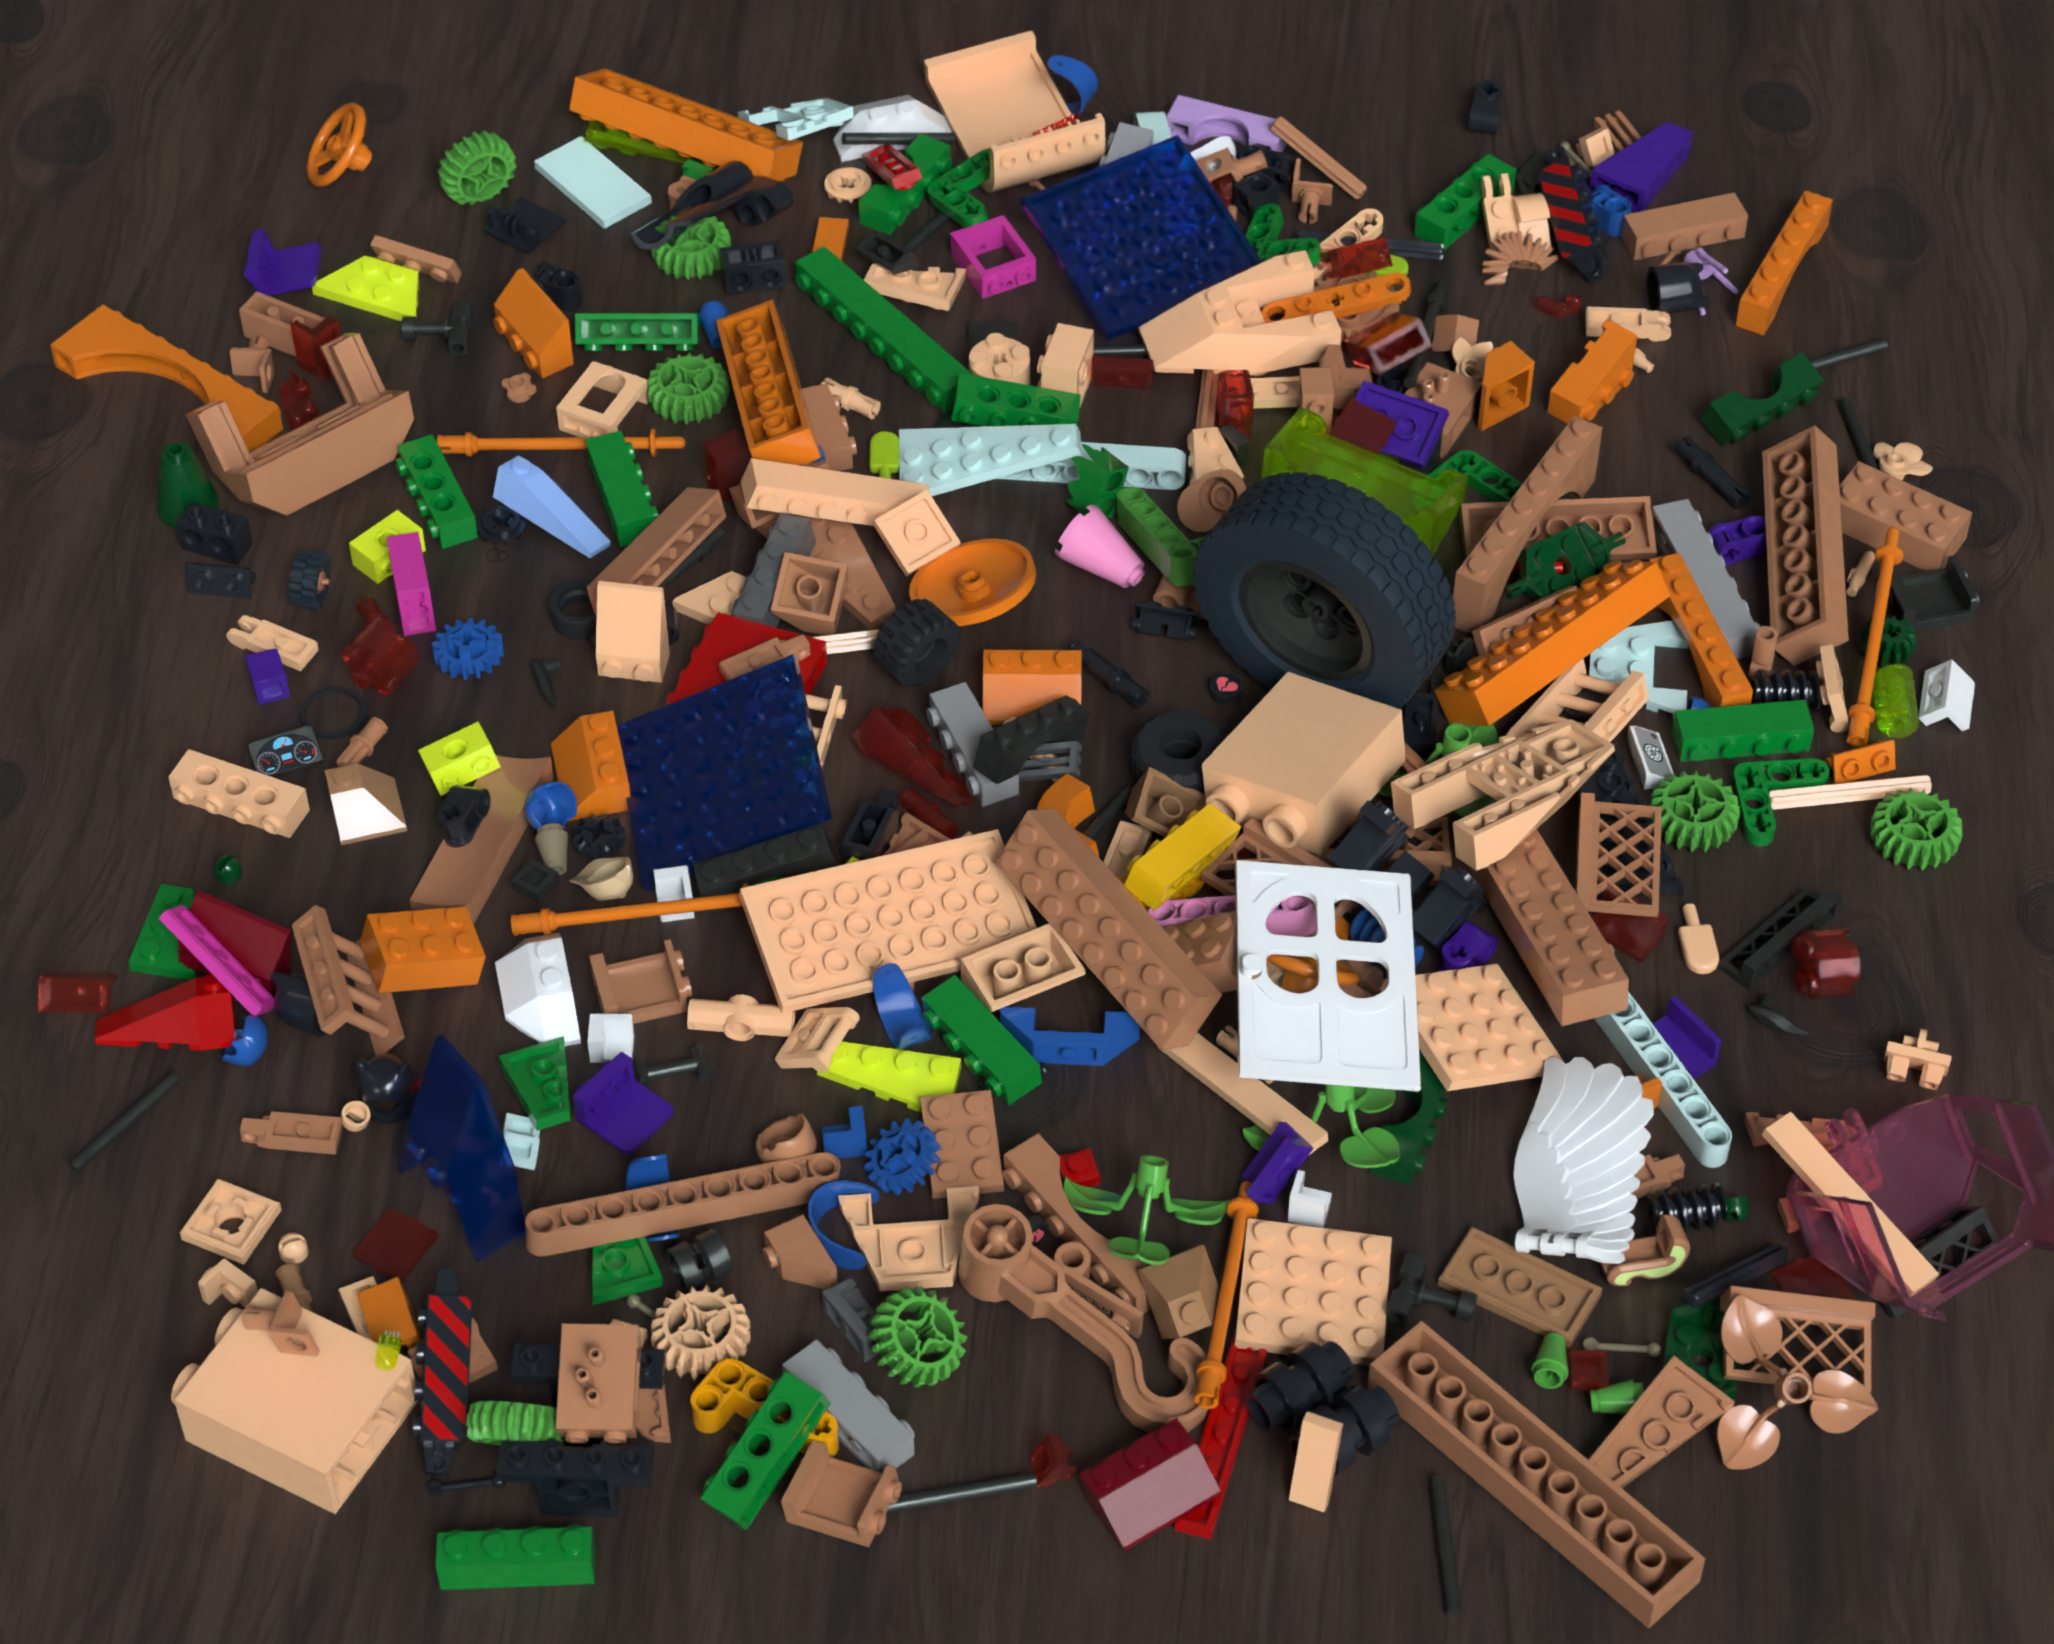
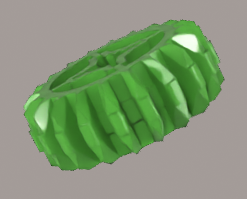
[438,130,517,205]
[651,212,731,280]
[647,352,730,425]
[1649,770,1740,853]
[1870,787,1963,871]
[868,1286,968,1388]
[466,1401,564,1446]

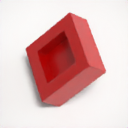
[1060,1149,1100,1187]

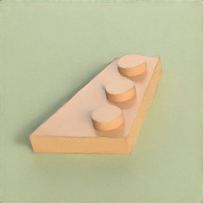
[864,264,966,311]

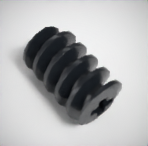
[1751,669,1821,712]
[1647,1183,1727,1235]

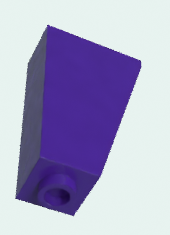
[1590,122,1693,212]

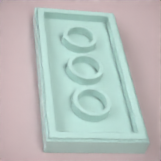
[534,136,652,229]

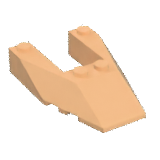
[1139,250,1341,375]
[1391,719,1615,871]

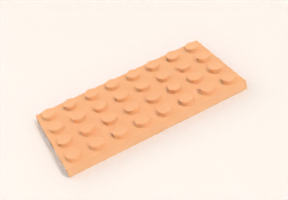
[739,829,1037,1014]

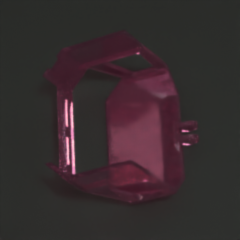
[1785,1093,2054,1321]

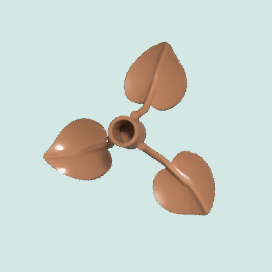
[1716,1295,1878,1470]

